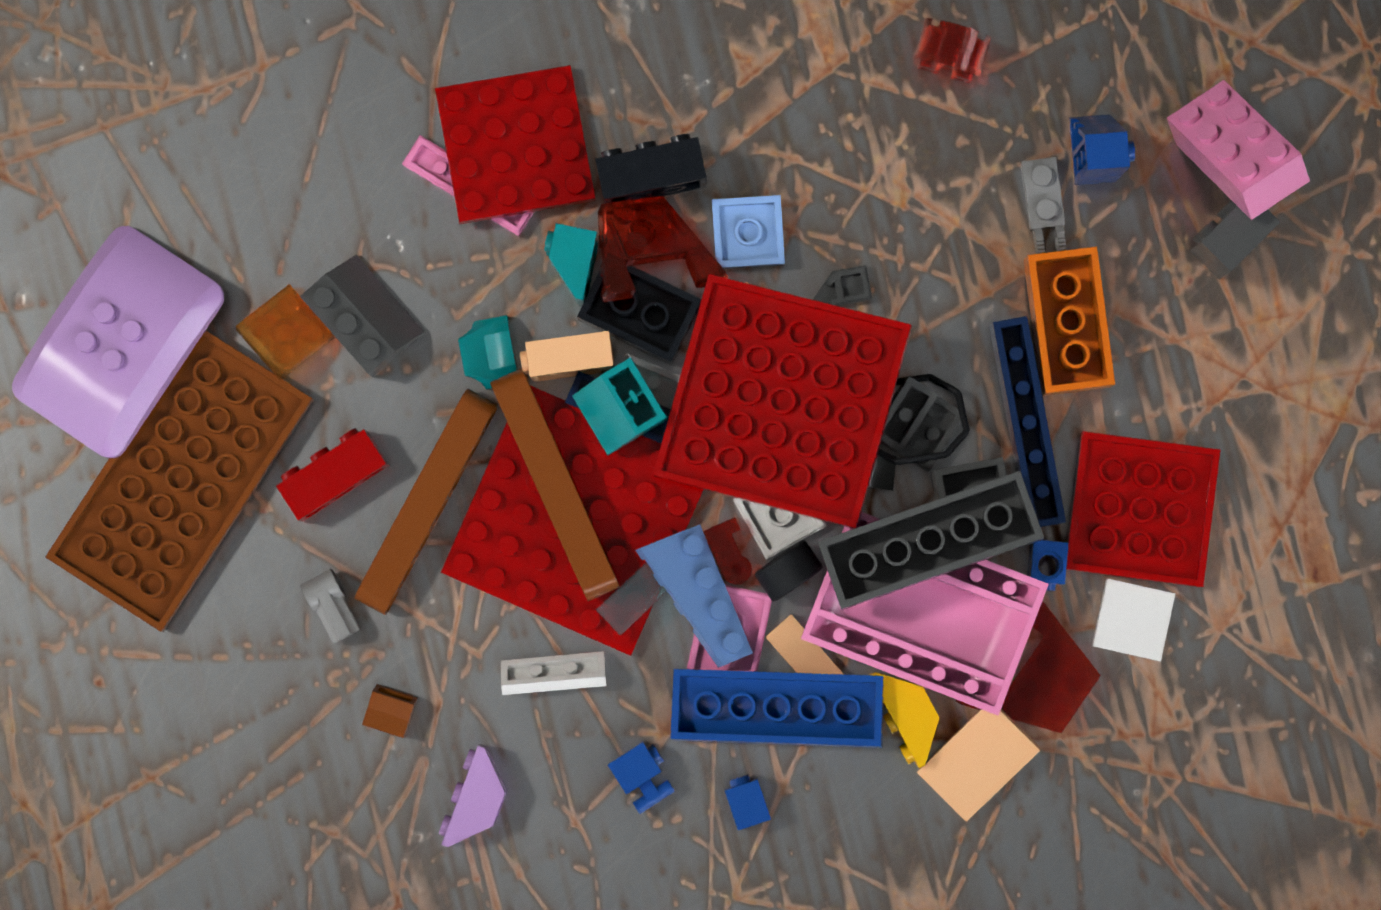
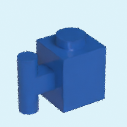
[608,741,675,814]

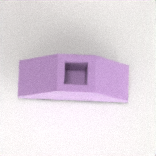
[439,744,507,847]

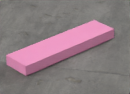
[402,135,535,237]

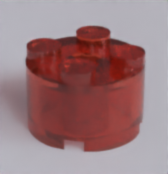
[913,18,992,84]

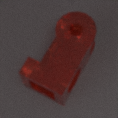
[703,517,752,585]

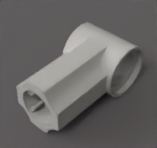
[300,569,361,643]

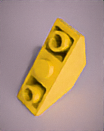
[868,672,940,768]

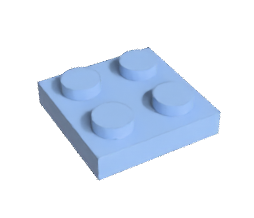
[712,195,785,269]

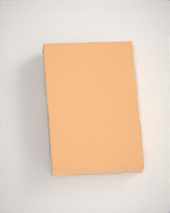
[917,709,1041,822]

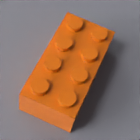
[1023,246,1115,396]

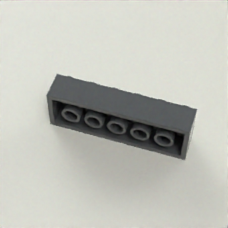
[818,471,1044,610]

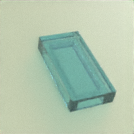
[595,562,667,635]

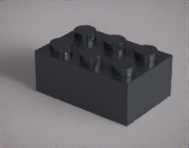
[595,134,707,209]
[577,254,702,365]

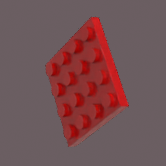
[435,65,595,225]
[1066,431,1221,588]

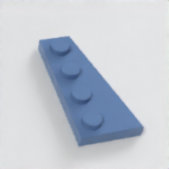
[635,524,753,668]

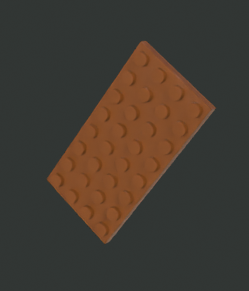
[45,330,314,632]

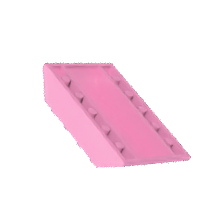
[801,512,1049,716]

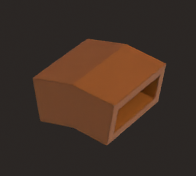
[362,684,418,738]

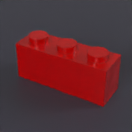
[276,428,390,522]

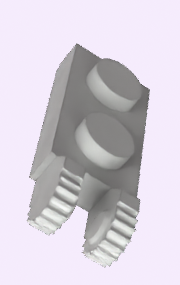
[1021,157,1067,254]

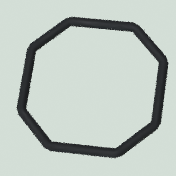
[877,374,970,465]

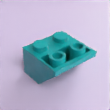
[572,357,667,455]

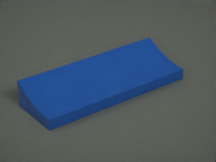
[671,669,884,748]

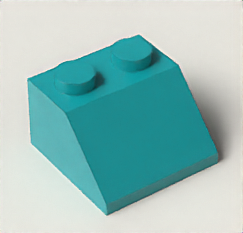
[544,223,600,307]

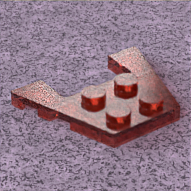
[598,196,728,302]
[956,601,1101,734]

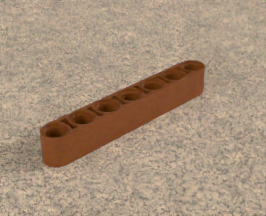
[490,368,620,601]
[354,389,498,615]

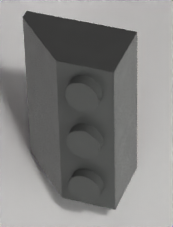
[300,255,424,377]

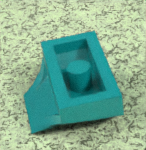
[458,315,518,390]

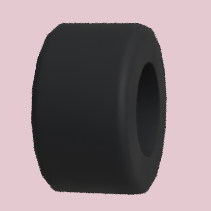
[755,540,823,601]

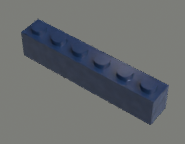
[989,316,1066,527]

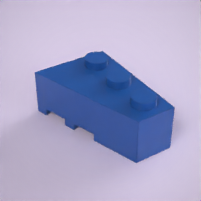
[1069,114,1135,185]

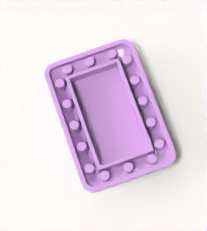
[12,226,224,458]

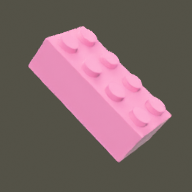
[1167,80,1310,220]

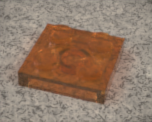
[236,284,334,381]

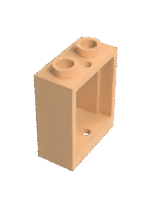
[520,330,615,382]

